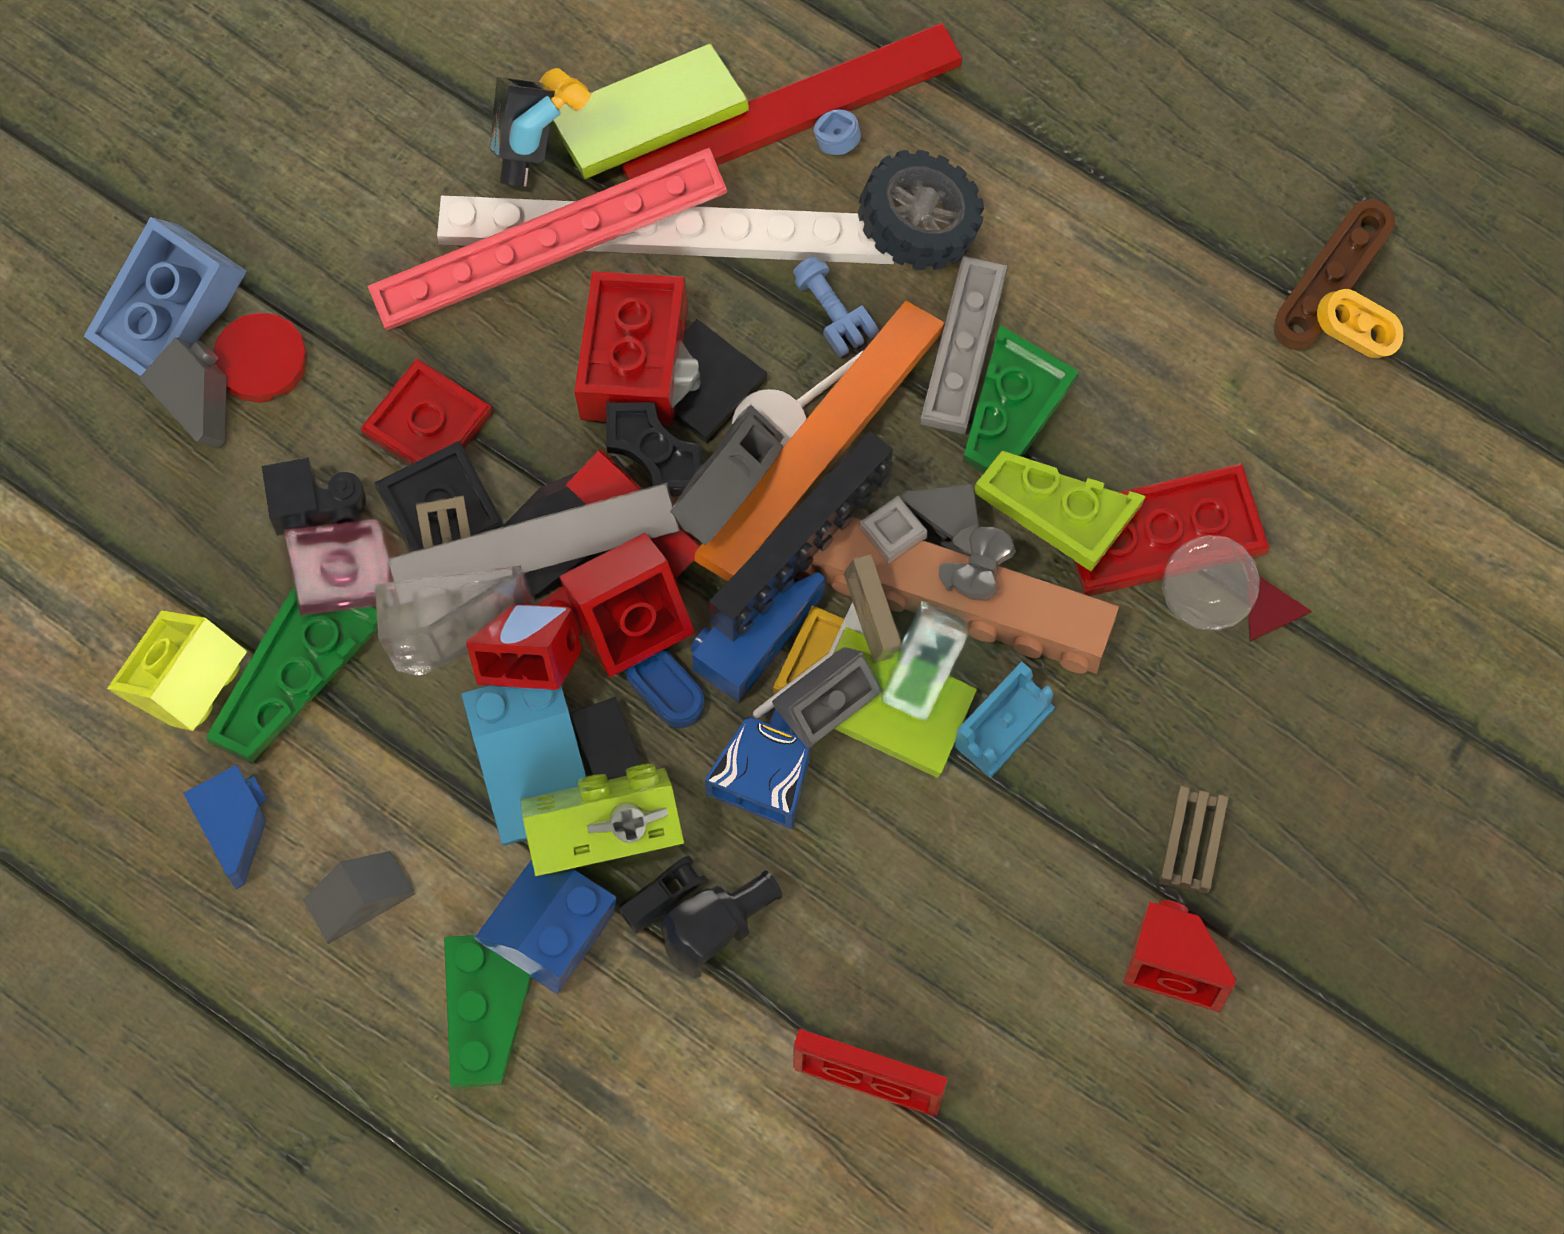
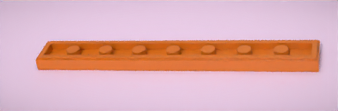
[695,301,945,581]

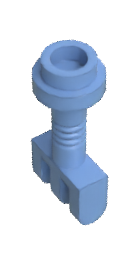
[793,256,879,358]

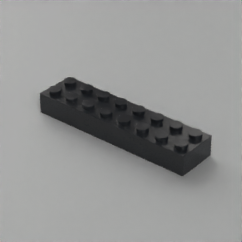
[709,431,893,642]

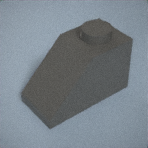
[139,337,227,448]

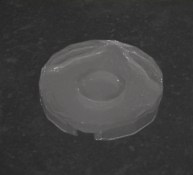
[1162,535,1260,631]

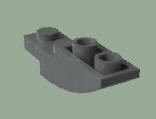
[670,404,784,545]

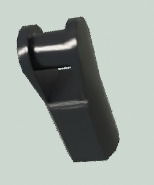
[617,856,708,934]

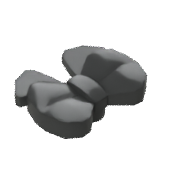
[939,525,1016,600]

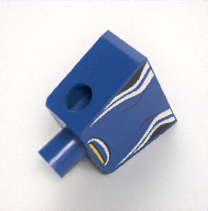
[705,709,811,829]

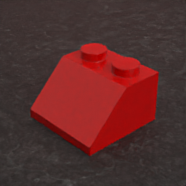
[1123,900,1236,1013]

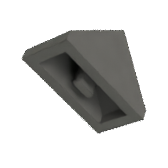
[900,484,979,557]
[303,851,415,944]

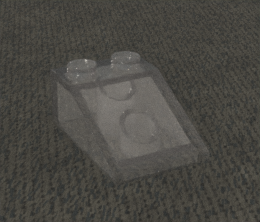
[375,565,536,675]

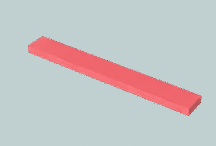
[368,148,727,331]

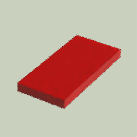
[1073,463,1269,596]

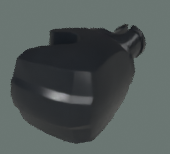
[661,870,782,979]

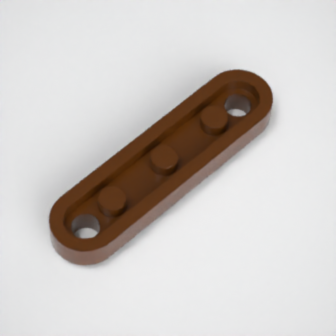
[1274,199,1395,350]

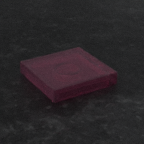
[284,519,397,615]

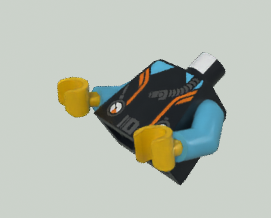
[490,68,591,186]

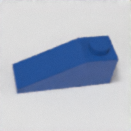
[691,572,826,703]

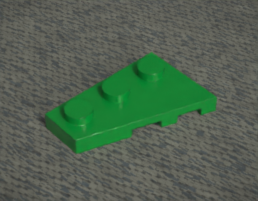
[963,325,1079,474]
[444,935,533,1089]

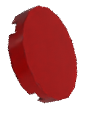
[213,312,308,403]

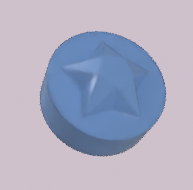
[814,110,861,155]

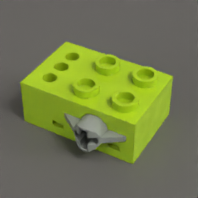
[520,763,684,876]

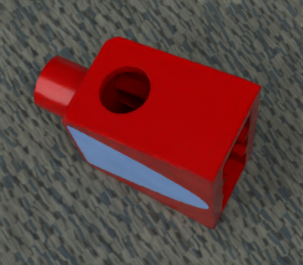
[466,600,582,690]

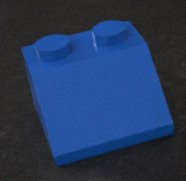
[475,859,616,994]

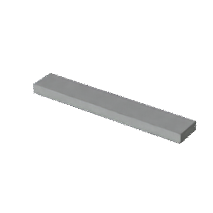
[388,483,680,606]

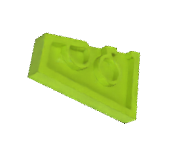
[974,451,1146,571]

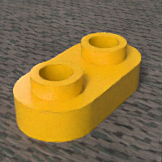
[1317,289,1403,358]

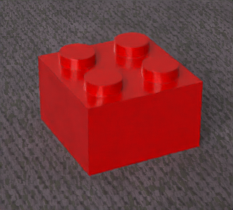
[559,533,695,677]

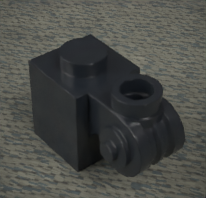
[262,457,366,537]

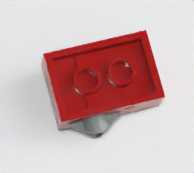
[574,271,701,426]

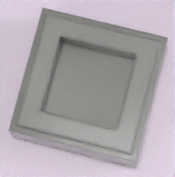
[859,496,927,564]

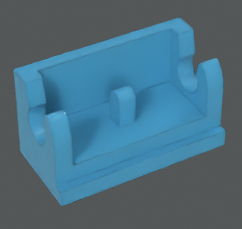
[954,661,1055,778]

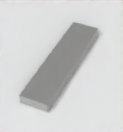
[920,256,1007,435]

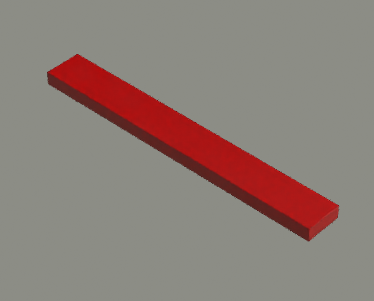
[619,23,962,181]

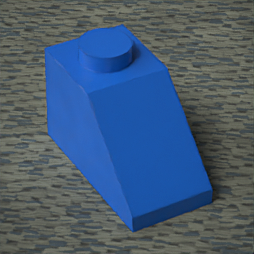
[183,765,267,889]

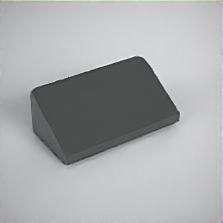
[772,647,883,748]

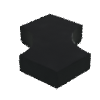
[606,402,703,496]

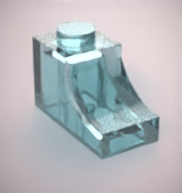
[881,601,968,721]

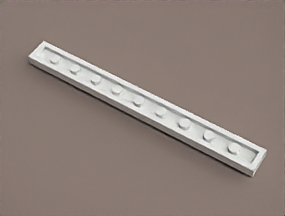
[437,196,894,264]

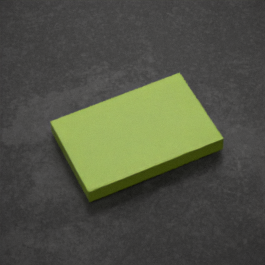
[832,627,977,778]

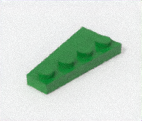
[206,574,387,764]

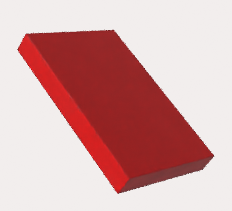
[793,1028,948,1117]

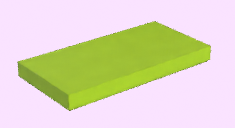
[551,43,749,179]

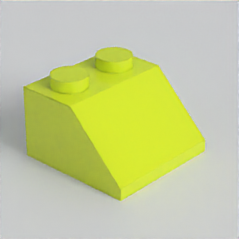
[107,610,247,731]

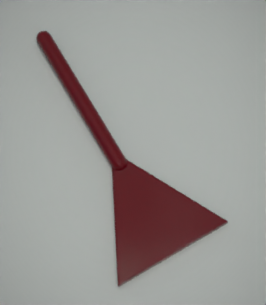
[1237,559,1312,642]

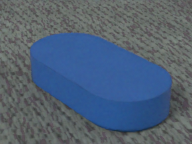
[625,649,704,728]

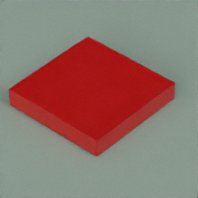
[360,358,493,465]

